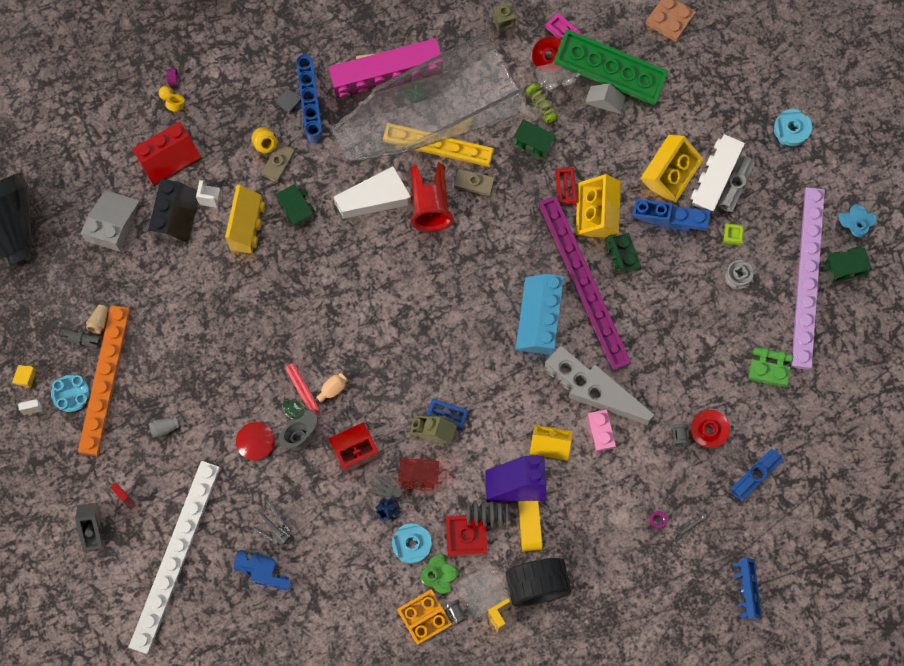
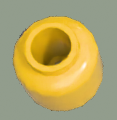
[251,127,277,153]

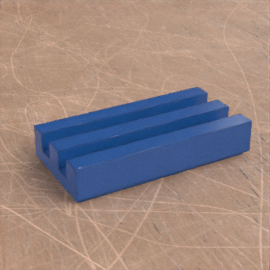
[426,398,469,430]

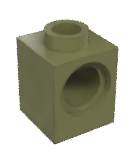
[493,2,516,33]

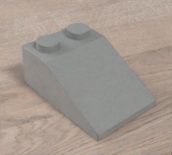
[81,190,140,252]

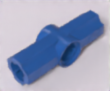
[730,448,784,501]

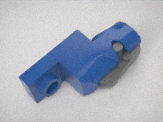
[234,550,293,592]

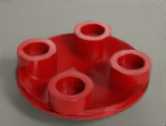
[236,422,275,461]

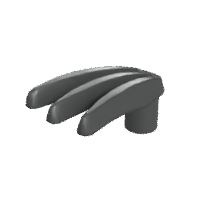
[368,475,402,499]

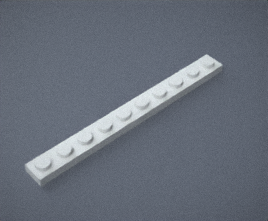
[128,461,221,655]

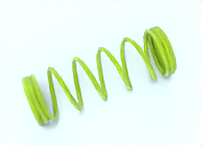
[526,83,558,123]

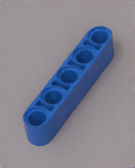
[296,54,323,143]

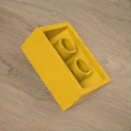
[640,135,704,203]
[576,174,621,237]
[225,185,265,254]

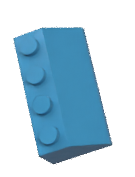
[516,274,564,355]

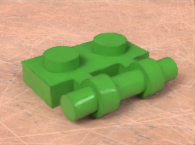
[748,347,793,387]

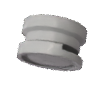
[725,260,754,289]

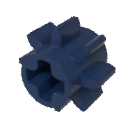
[375,497,401,523]

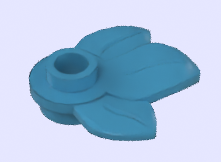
[838,204,877,237]

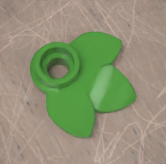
[420,554,459,594]

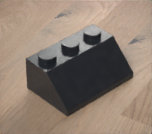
[148,179,198,244]

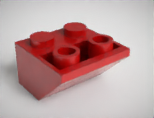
[328,422,380,474]

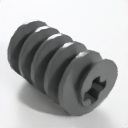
[466,500,508,528]

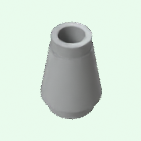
[148,417,179,438]

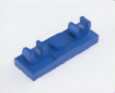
[733,557,762,620]

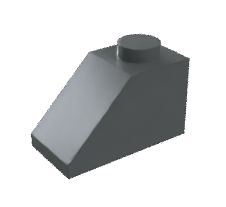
[75,503,103,551]

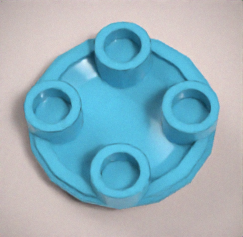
[51,375,90,412]

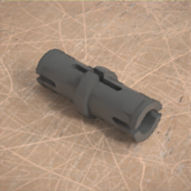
[60,328,101,348]

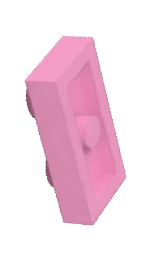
[587,409,616,452]

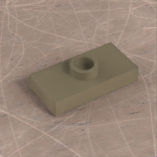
[261,142,295,183]
[454,169,495,197]

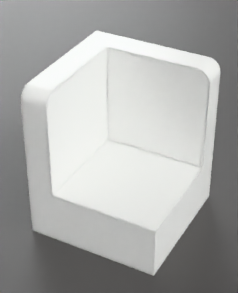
[196,180,221,208]

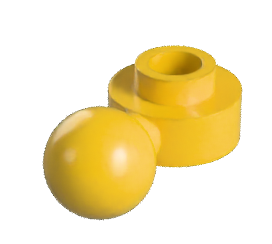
[159,86,184,112]

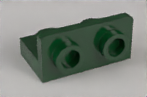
[605,233,641,275]

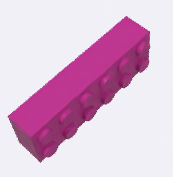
[329,38,442,98]

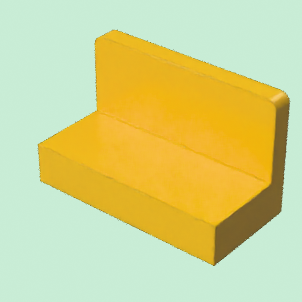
[530,425,573,461]
[488,598,511,633]

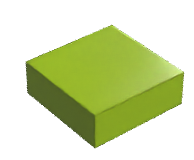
[723,223,744,245]

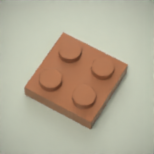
[645,0,696,42]

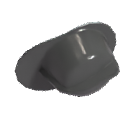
[278,410,318,452]

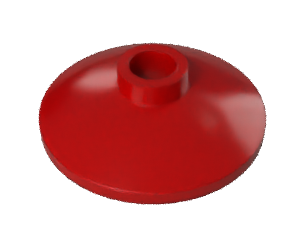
[532,36,562,73]
[691,410,730,448]

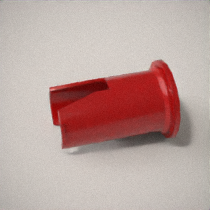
[410,162,454,232]

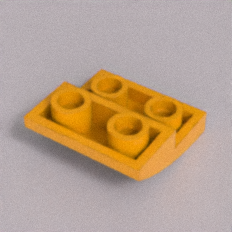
[397,589,452,645]

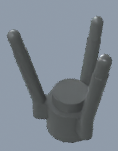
[252,499,292,546]

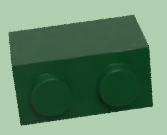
[512,119,556,160]
[275,184,315,231]
[825,247,872,283]

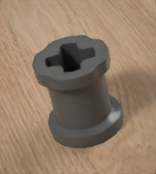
[671,424,690,447]
[443,599,468,626]

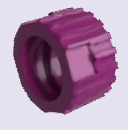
[166,68,179,86]
[649,511,668,530]

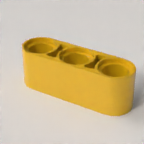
[518,501,542,551]

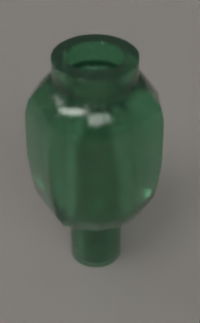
[281,398,307,420]

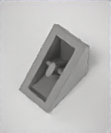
[585,83,626,114]

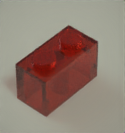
[398,458,440,491]

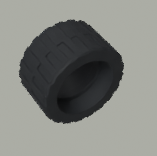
[505,558,572,607]

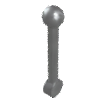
[673,513,708,540]

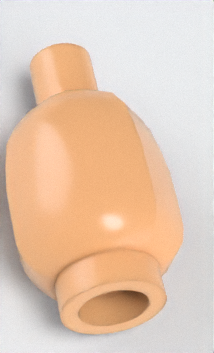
[316,372,348,403]

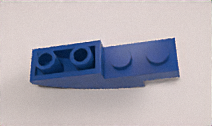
[632,199,711,232]

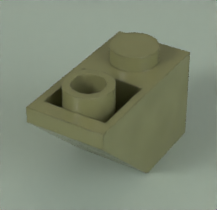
[409,416,457,444]

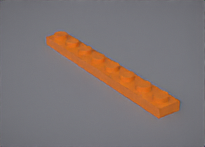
[78,305,131,456]

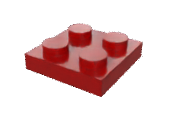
[446,515,488,557]

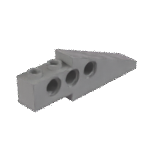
[545,345,654,425]

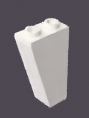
[334,166,413,219]

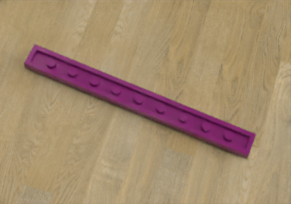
[538,196,631,371]

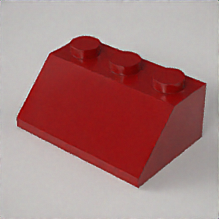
[132,121,202,186]

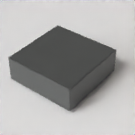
[275,88,301,114]

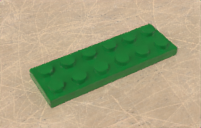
[553,29,668,105]

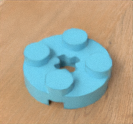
[774,109,812,146]
[392,523,432,564]

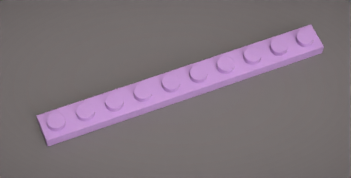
[791,187,825,370]

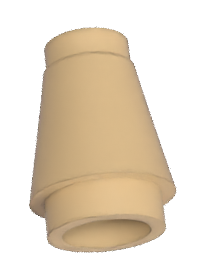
[86,305,108,334]

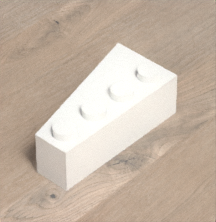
[690,134,745,214]

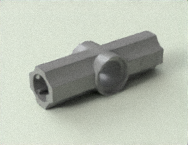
[718,156,755,212]

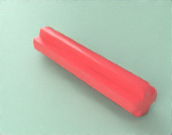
[286,363,320,414]

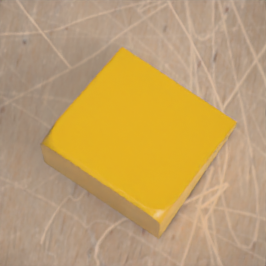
[12,365,37,388]

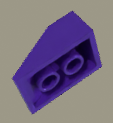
[485,455,546,502]

